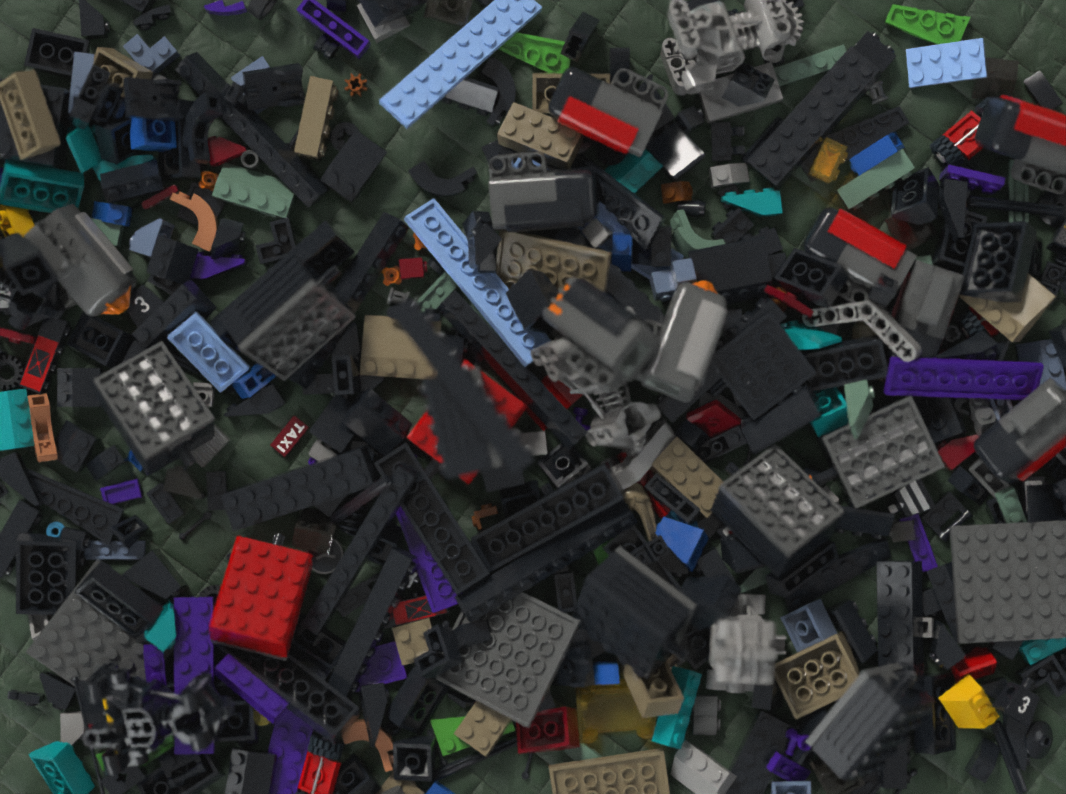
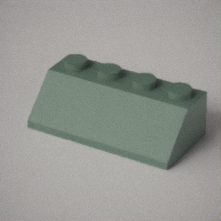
[212,162,296,219]

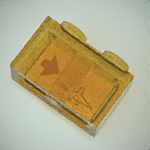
[808,137,848,184]

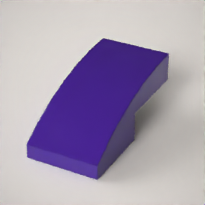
[204,0,248,16]

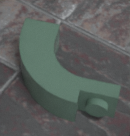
[670,210,725,258]

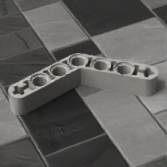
[803,300,922,362]
[611,419,676,489]

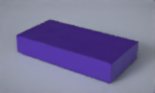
[100,479,143,504]

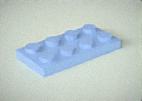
[906,38,987,88]
[167,311,250,393]

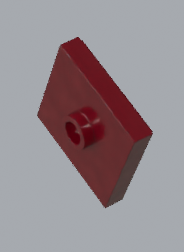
[764,285,814,317]
[0,327,37,344]
[686,399,741,438]

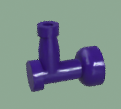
[573,407,591,431]
[785,728,811,756]

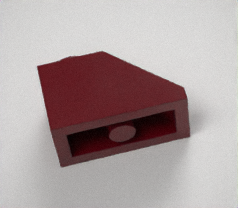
[208,136,248,168]

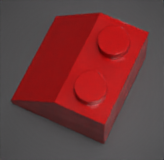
[950,647,997,683]

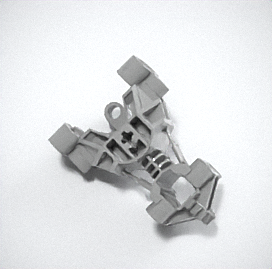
[660,0,804,95]
[531,307,660,456]
[706,593,786,693]

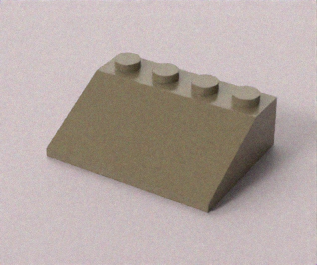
[959,273,1056,342]
[360,315,442,379]
[774,631,860,719]

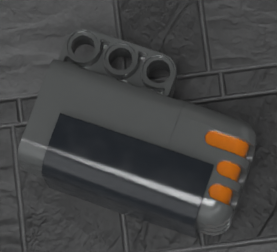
[543,277,660,393]

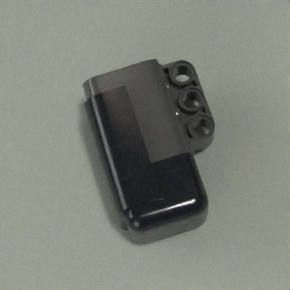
[489,151,599,233]

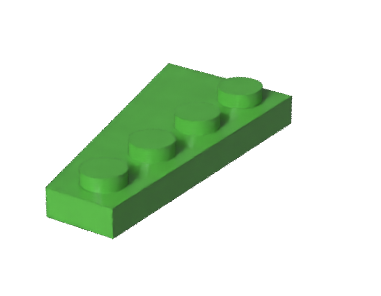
[498,33,571,73]

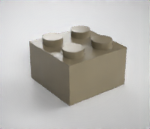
[392,618,433,666]

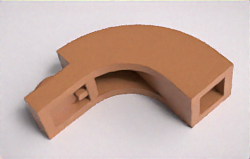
[170,192,219,252]
[27,393,58,462]
[342,719,394,772]

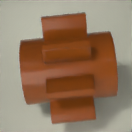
[344,73,367,97]

